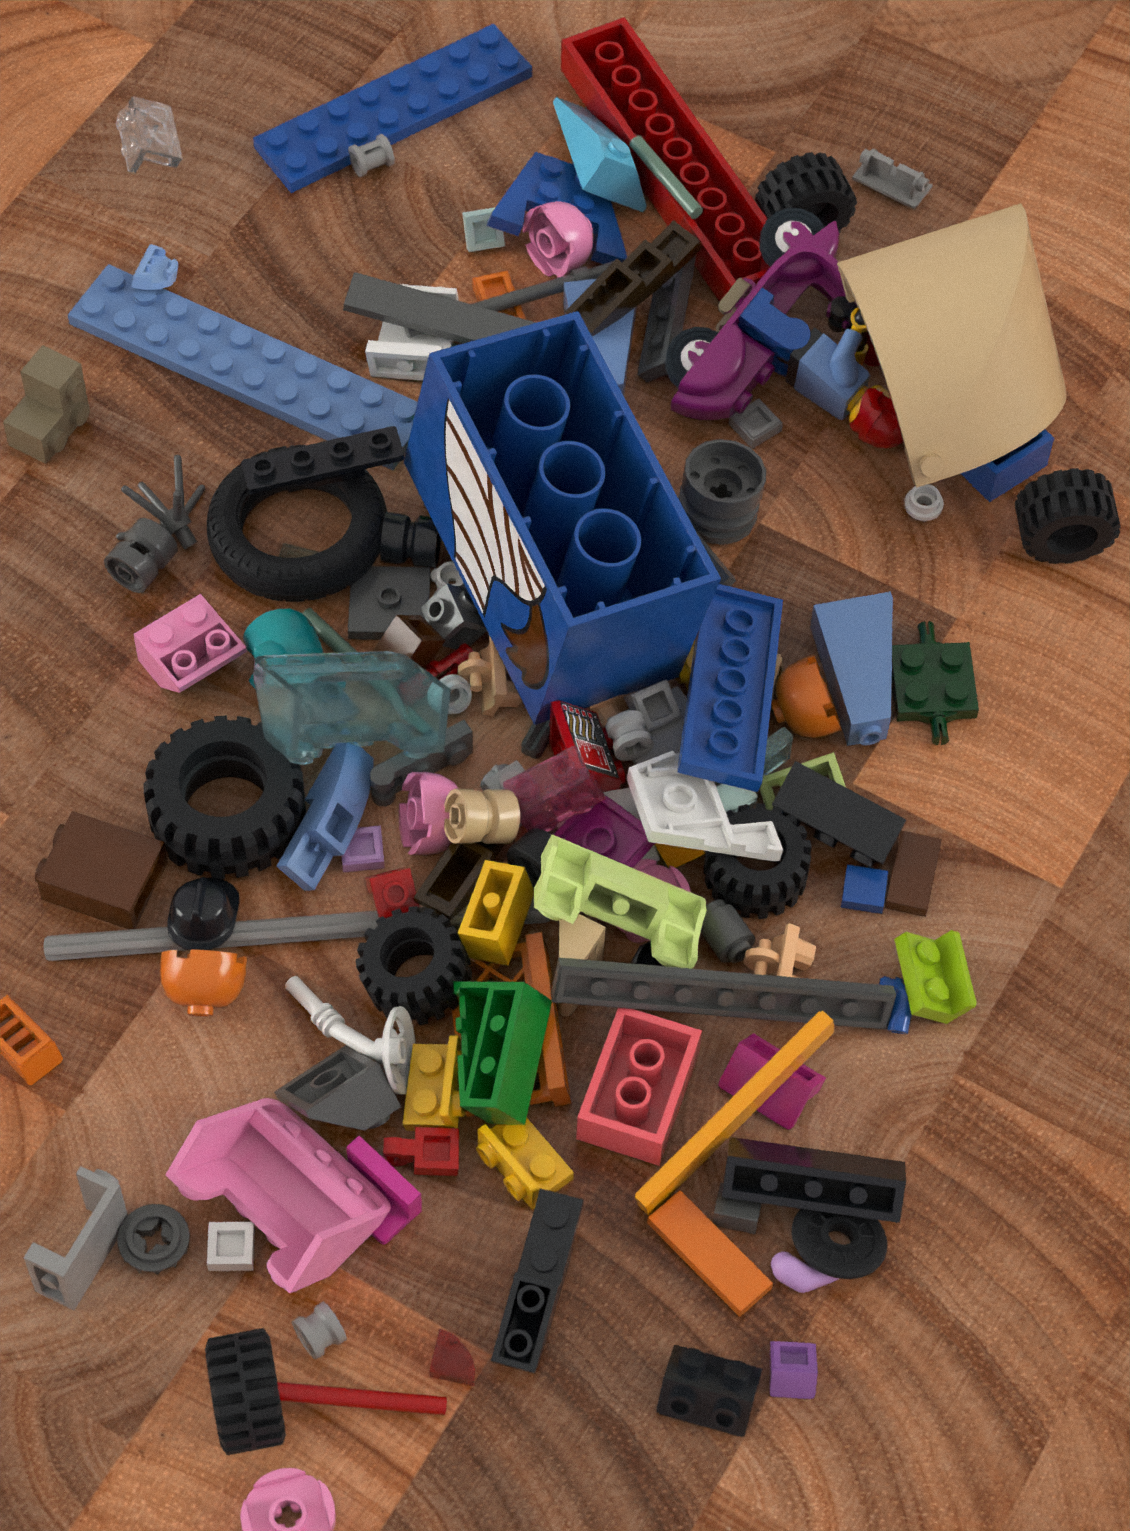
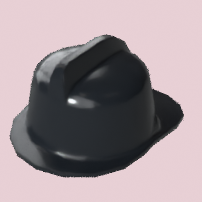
[167,877,240,950]

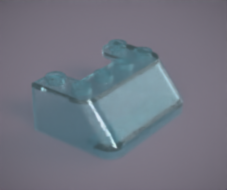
[253,651,451,764]

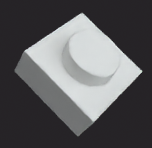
[207,1222,255,1271]

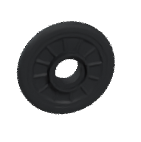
[792,1209,887,1279]

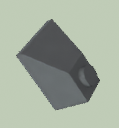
[274,1045,401,1130]

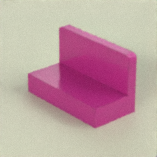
[718,1033,826,1130]
[346,1136,422,1245]

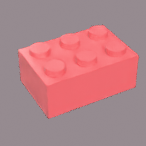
[576,1008,702,1166]

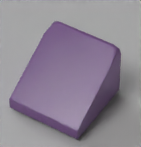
[769,1341,818,1399]

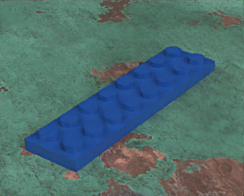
[253,23,532,193]

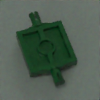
[892,621,979,745]

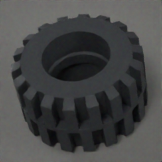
[755,152,857,233]
[1015,468,1121,564]
[704,803,812,919]
[356,906,472,1025]
[205,1328,286,1455]

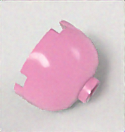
[522,201,593,278]
[399,772,459,855]

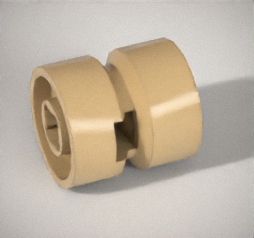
[444,789,520,844]

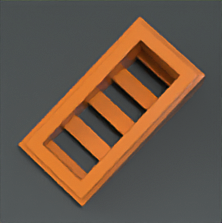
[0,995,63,1085]

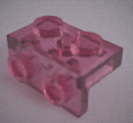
[503,746,606,832]

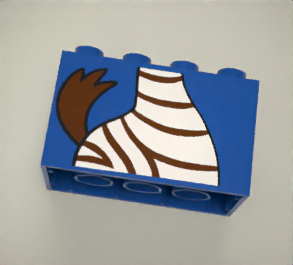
[404,311,721,725]

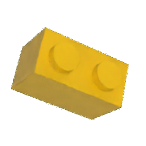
[458,860,534,966]

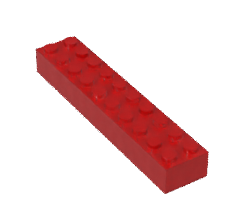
[561,17,770,302]

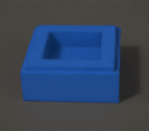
[841,865,888,914]

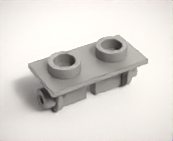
[852,148,933,210]

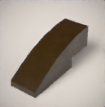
[414,839,515,920]

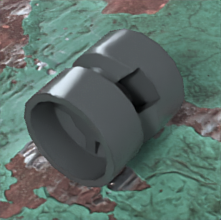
[104,518,178,593]

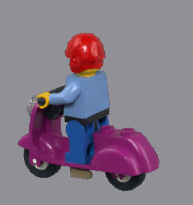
[665,208,903,449]

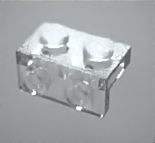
[116,96,183,173]

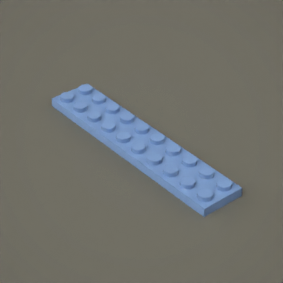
[68,264,418,470]

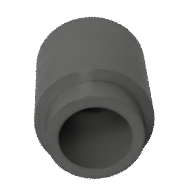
[700,899,755,963]

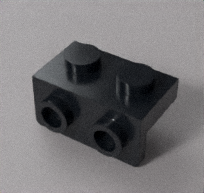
[656,1344,762,1437]

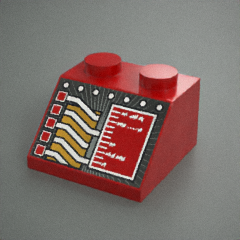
[549,700,626,803]

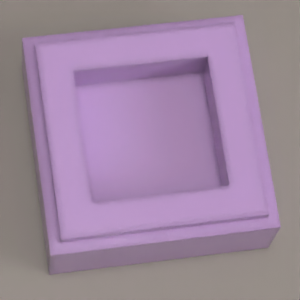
[342,825,385,872]

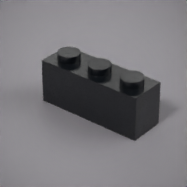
[772,761,906,868]

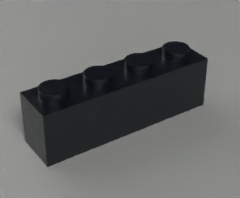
[722,1137,906,1223]

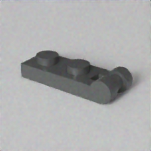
[370,720,473,806]

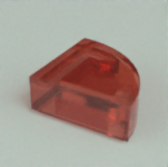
[429,1329,475,1386]

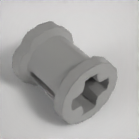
[348,134,395,177]

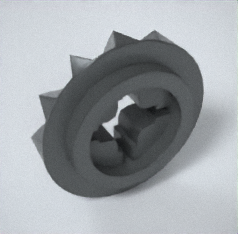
[117,1204,190,1275]

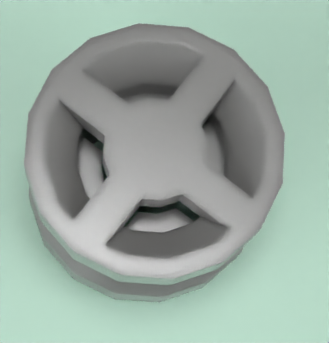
[605,710,654,761]
[292,1301,347,1360]

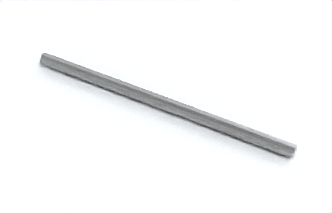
[44,899,550,961]

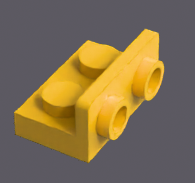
[402,1035,466,1131]
[476,1118,574,1209]

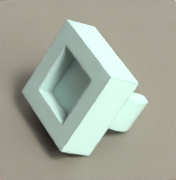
[462,207,505,252]

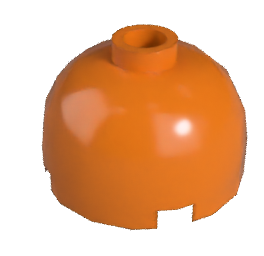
[771,655,842,739]
[160,950,247,1017]

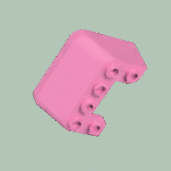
[165,1098,390,1293]

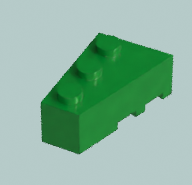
[453,981,552,1125]

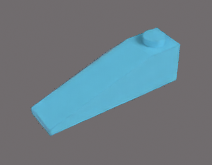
[553,97,647,212]

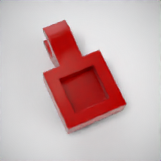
[383,1127,459,1176]

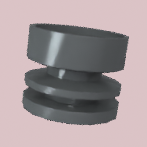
[678,439,766,545]

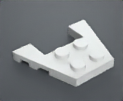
[626,751,783,861]

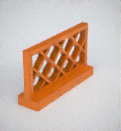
[451,932,572,1117]

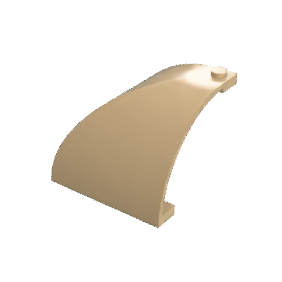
[837,203,1067,488]

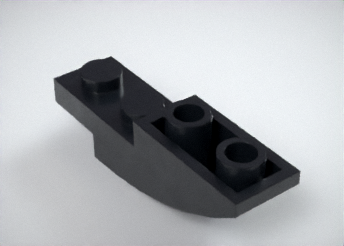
[491,1188,584,1374]

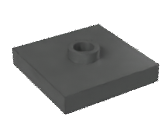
[348,566,431,640]

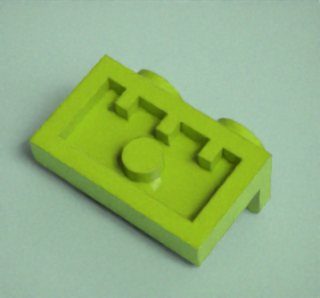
[894,930,977,1024]

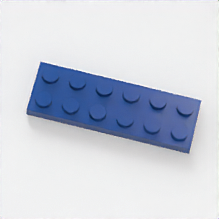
[677,584,783,792]

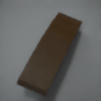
[565,220,702,336]

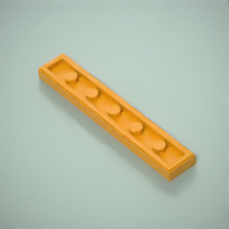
[635,1010,835,1216]

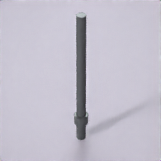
[404,261,614,338]

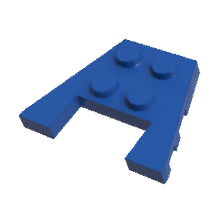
[487,152,627,264]

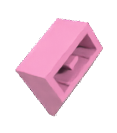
[133,594,247,693]

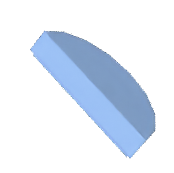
[131,244,178,290]

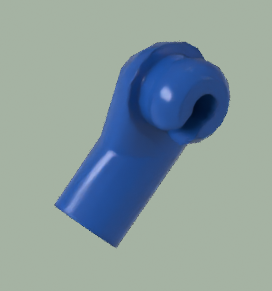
[879,976,912,1035]

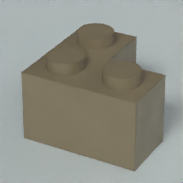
[3,345,90,464]

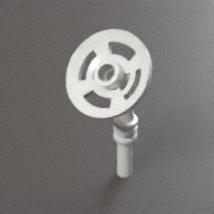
[285,976,415,1094]

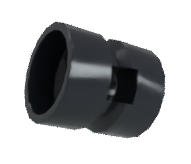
[380,512,441,568]

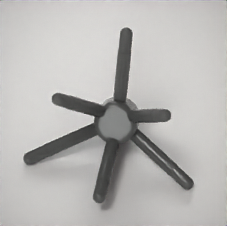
[116,455,205,550]

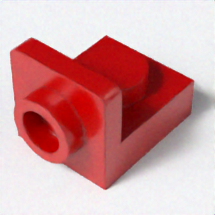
[364,867,420,918]

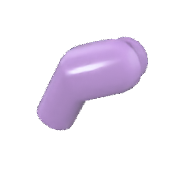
[771,1252,839,1293]

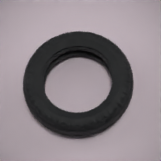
[207,445,387,602]

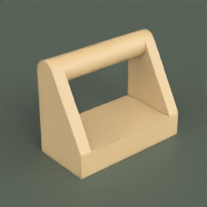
[558,914,606,1016]

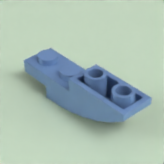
[276,734,374,891]

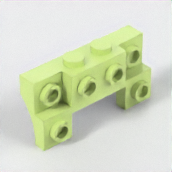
[534,834,707,969]

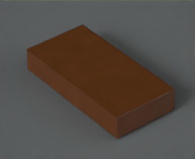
[885,831,942,917]

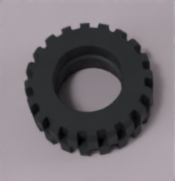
[143,715,306,879]

